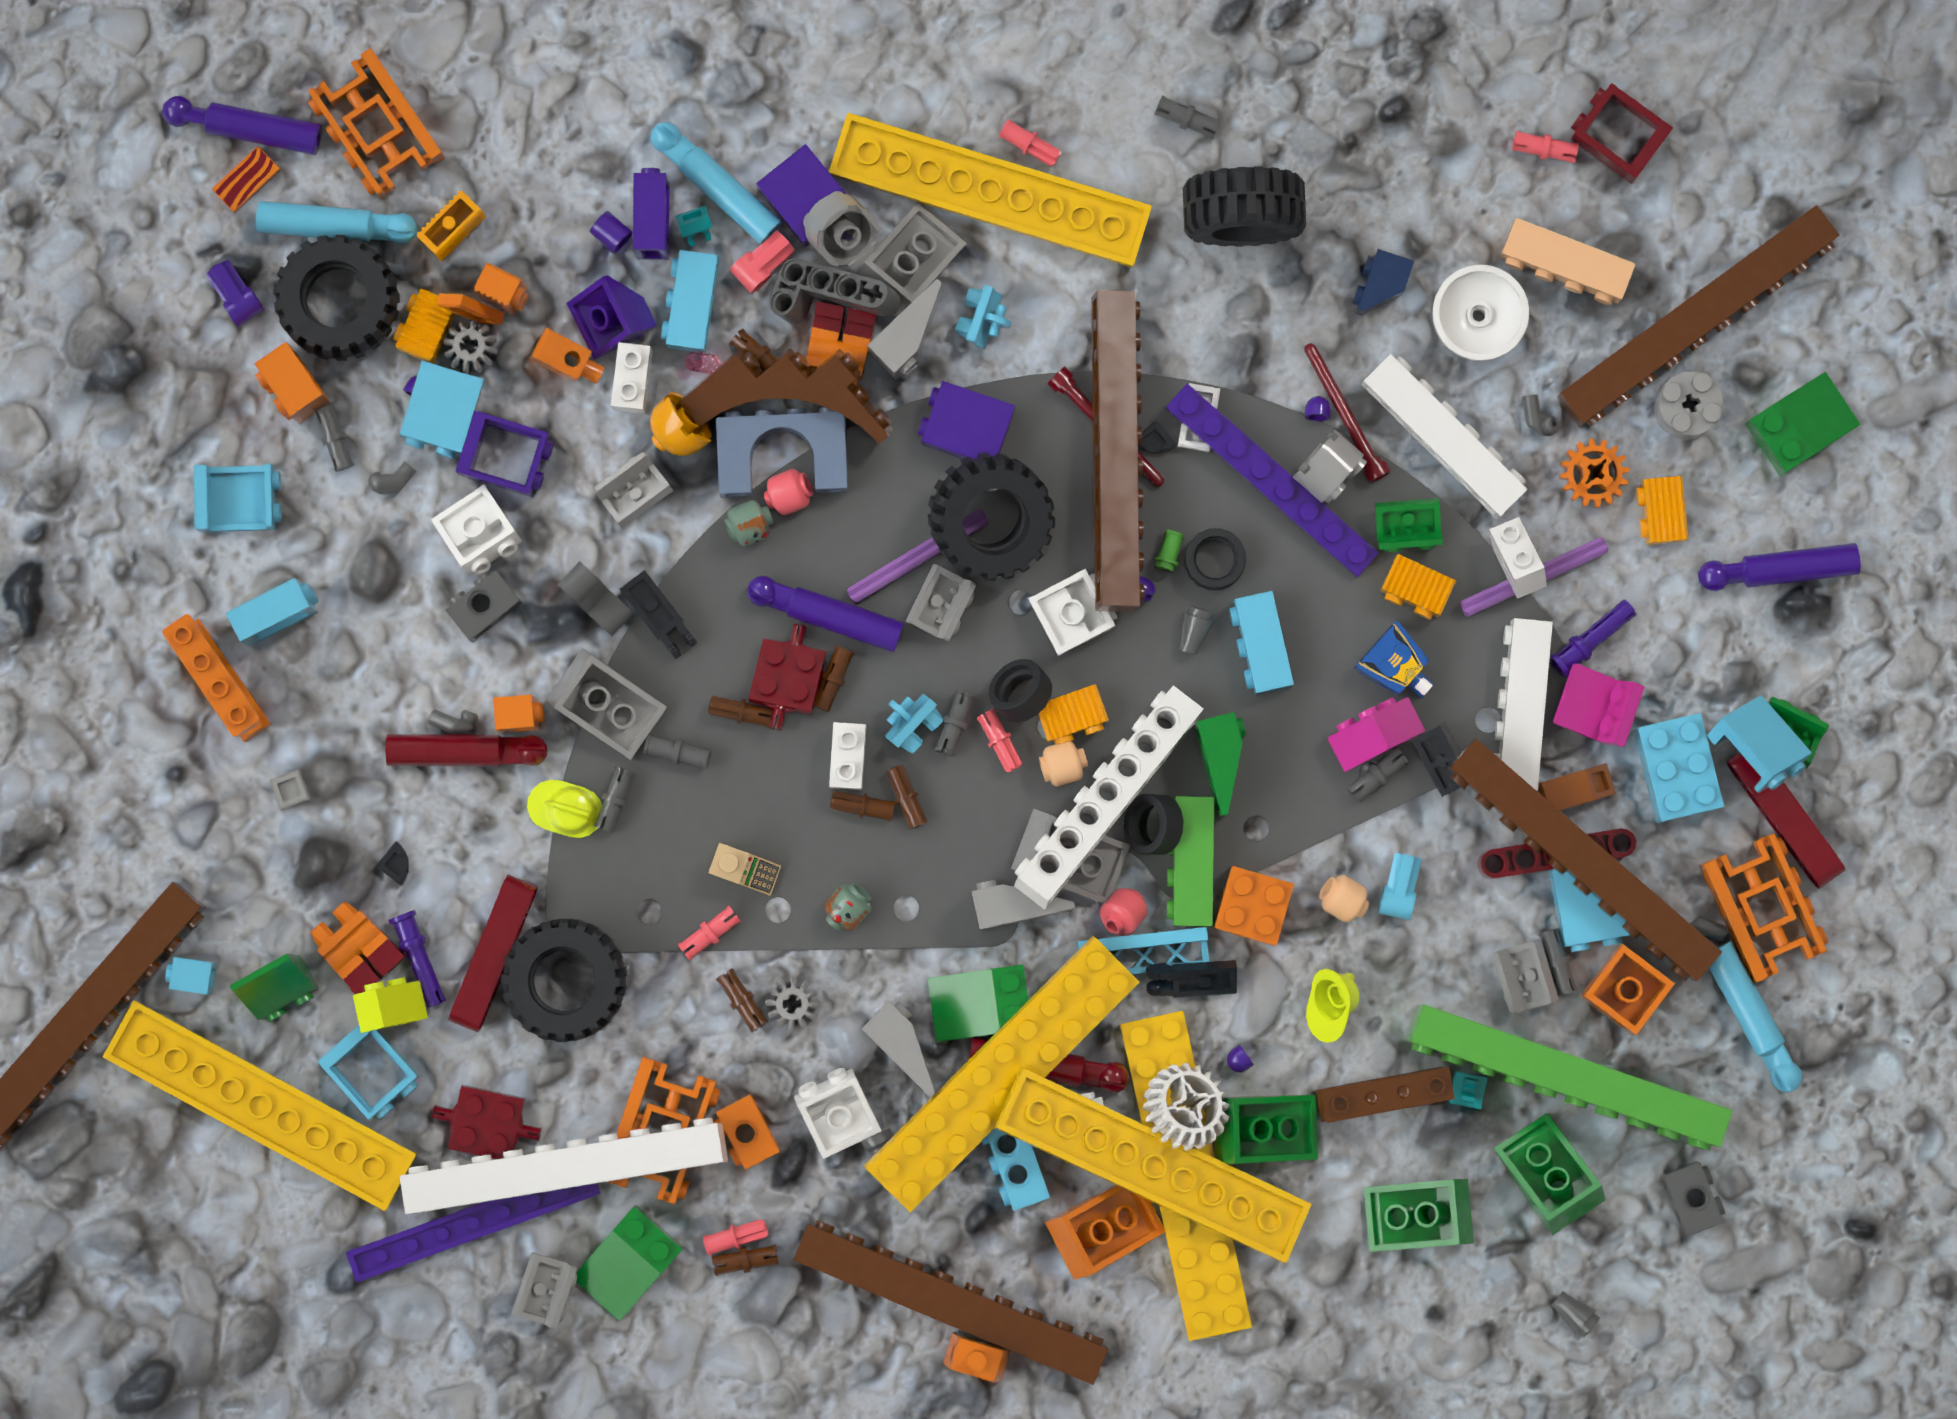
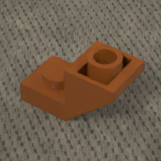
[1538,763,1616,811]

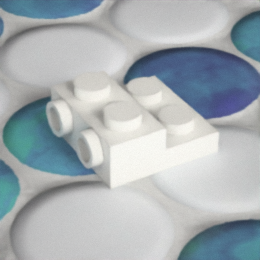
[431,485,522,576]
[1028,569,1118,656]
[794,1068,881,1159]

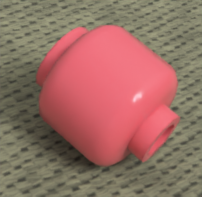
[764,469,814,516]
[1100,888,1148,936]

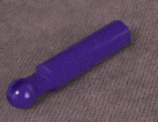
[162,96,322,155]
[1698,543,1861,592]
[747,575,904,652]

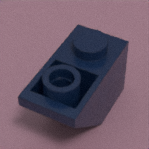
[1353,249,1414,316]

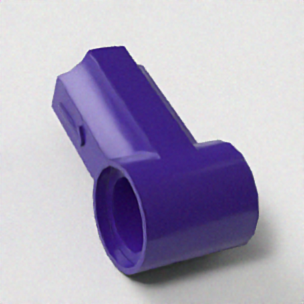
[590,211,633,254]
[206,260,265,328]

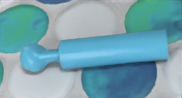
[650,122,782,245]
[256,201,417,245]
[1709,941,1803,1093]

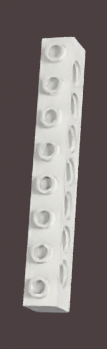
[1014,686,1204,910]

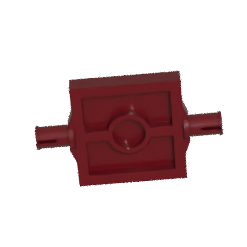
[748,624,826,731]
[432,1084,542,1159]

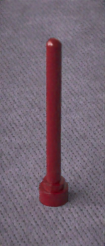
[1304,343,1391,484]
[1047,366,1164,487]

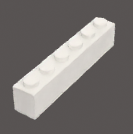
[1361,354,1527,519]
[1494,618,1553,812]

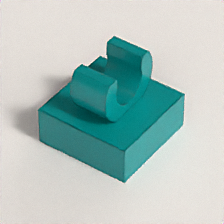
[675,206,713,247]
[1448,1071,1487,1109]

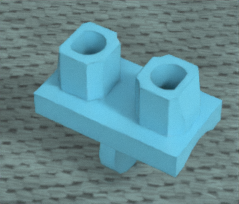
[955,285,1012,349]
[884,694,944,754]

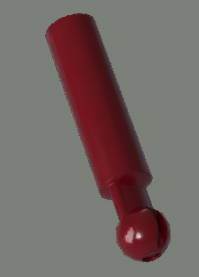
[385,734,547,766]
[969,1037,1129,1093]

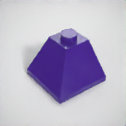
[566,275,657,360]

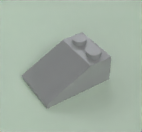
[856,203,967,316]
[868,279,942,381]
[546,648,667,760]
[1011,809,1130,904]
[971,880,1075,931]
[862,1001,936,1098]

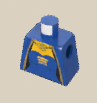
[1354,620,1434,698]

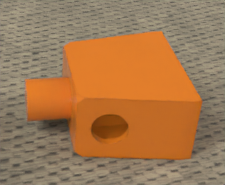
[529,327,605,384]
[943,1332,1011,1382]

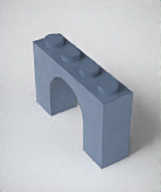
[716,407,849,498]

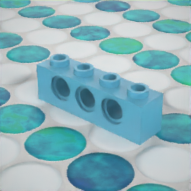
[982,1128,1050,1211]

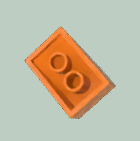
[1045,1185,1165,1280]

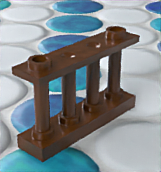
[1315,1066,1455,1123]

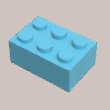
[1633,713,1724,823]

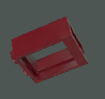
[1570,83,1673,184]

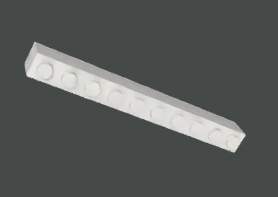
[400,1118,728,1214]

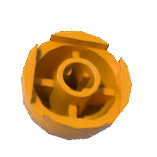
[650,391,712,456]

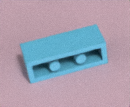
[661,250,719,354]
[1229,591,1294,695]

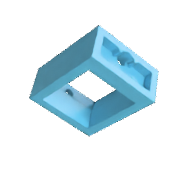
[226,578,319,647]
[317,1025,421,1120]

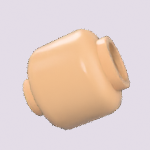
[1039,741,1088,787]
[1319,875,1369,922]

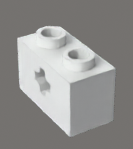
[611,342,653,414]
[1489,517,1547,599]
[829,722,867,791]

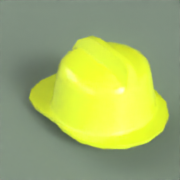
[527,779,602,838]
[1306,969,1360,1043]

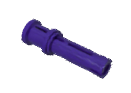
[1549,599,1637,678]
[388,910,447,1008]

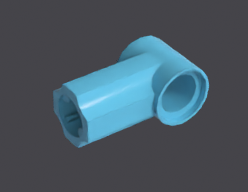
[1378,853,1421,921]

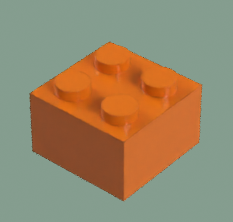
[254,342,331,424]
[1213,866,1294,946]
[1580,944,1675,1035]

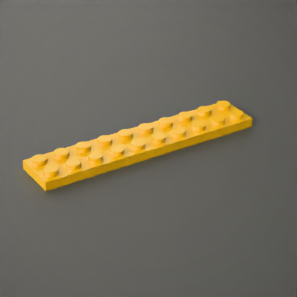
[829,112,1152,268]
[864,936,1139,1213]
[103,1000,417,1211]
[1120,1011,1252,1341]
[995,1068,1312,1263]

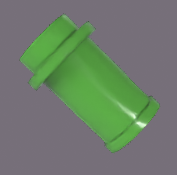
[1154,529,1185,572]

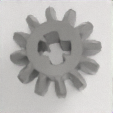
[443,320,498,374]
[765,977,820,1032]

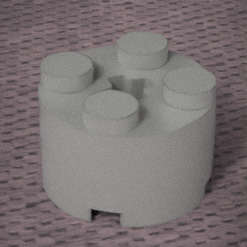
[803,191,879,267]
[1654,371,1723,440]
[1293,429,1367,503]

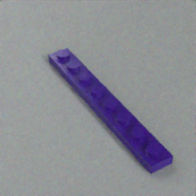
[1165,383,1379,578]
[346,1183,601,1283]

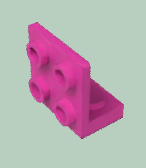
[1553,663,1645,747]

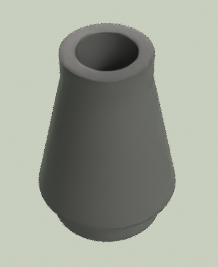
[1179,605,1214,655]
[1551,1291,1600,1337]

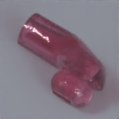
[684,351,721,374]

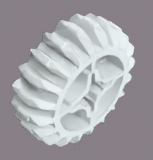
[1142,1063,1230,1151]

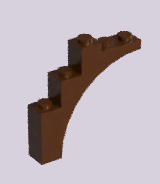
[679,348,893,444]

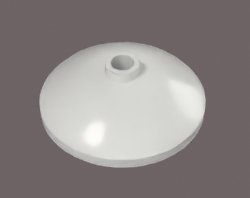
[1432,265,1529,361]

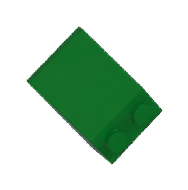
[1745,371,1861,477]
[1194,712,1246,818]
[229,953,319,1022]
[927,964,1028,1042]
[1214,1095,1318,1164]
[1494,1113,1606,1236]
[1364,1179,1474,1252]
[576,1205,684,1321]

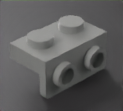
[593,452,673,528]
[905,564,976,641]
[1493,939,1559,1014]
[511,1252,577,1329]

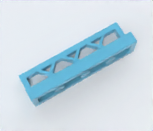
[1077,927,1209,975]

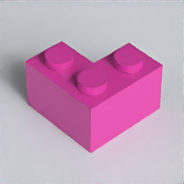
[1327,697,1425,772]

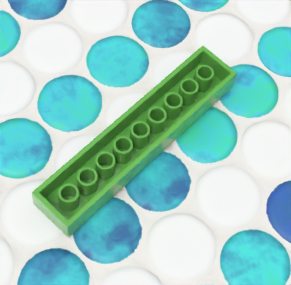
[1405,1004,1733,1151]

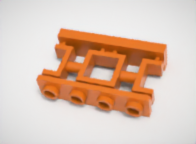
[307,48,445,200]
[162,614,272,743]
[1699,833,1828,983]
[608,1057,721,1205]

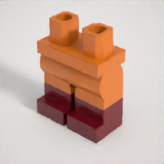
[806,301,877,386]
[310,901,407,994]

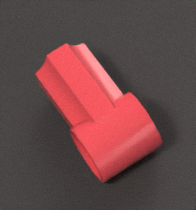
[729,230,796,294]

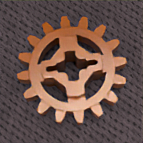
[1559,438,1630,509]

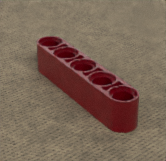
[1726,752,1846,889]
[1477,828,1637,879]
[448,874,538,1033]

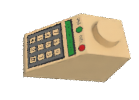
[708,843,781,896]

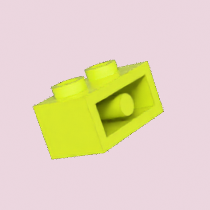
[353,977,428,1033]

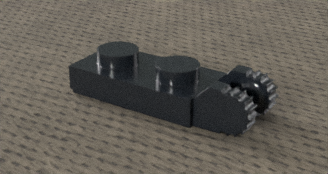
[619,570,697,659]
[1146,960,1237,998]

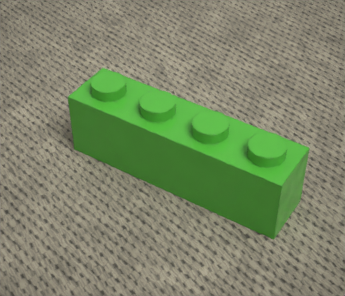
[1167,796,1214,927]

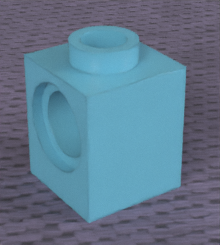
[165,957,217,995]

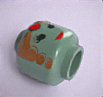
[724,500,774,547]
[824,883,872,931]

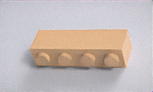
[1499,218,1636,305]

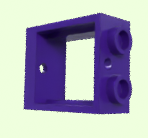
[633,168,670,260]
[456,411,554,497]

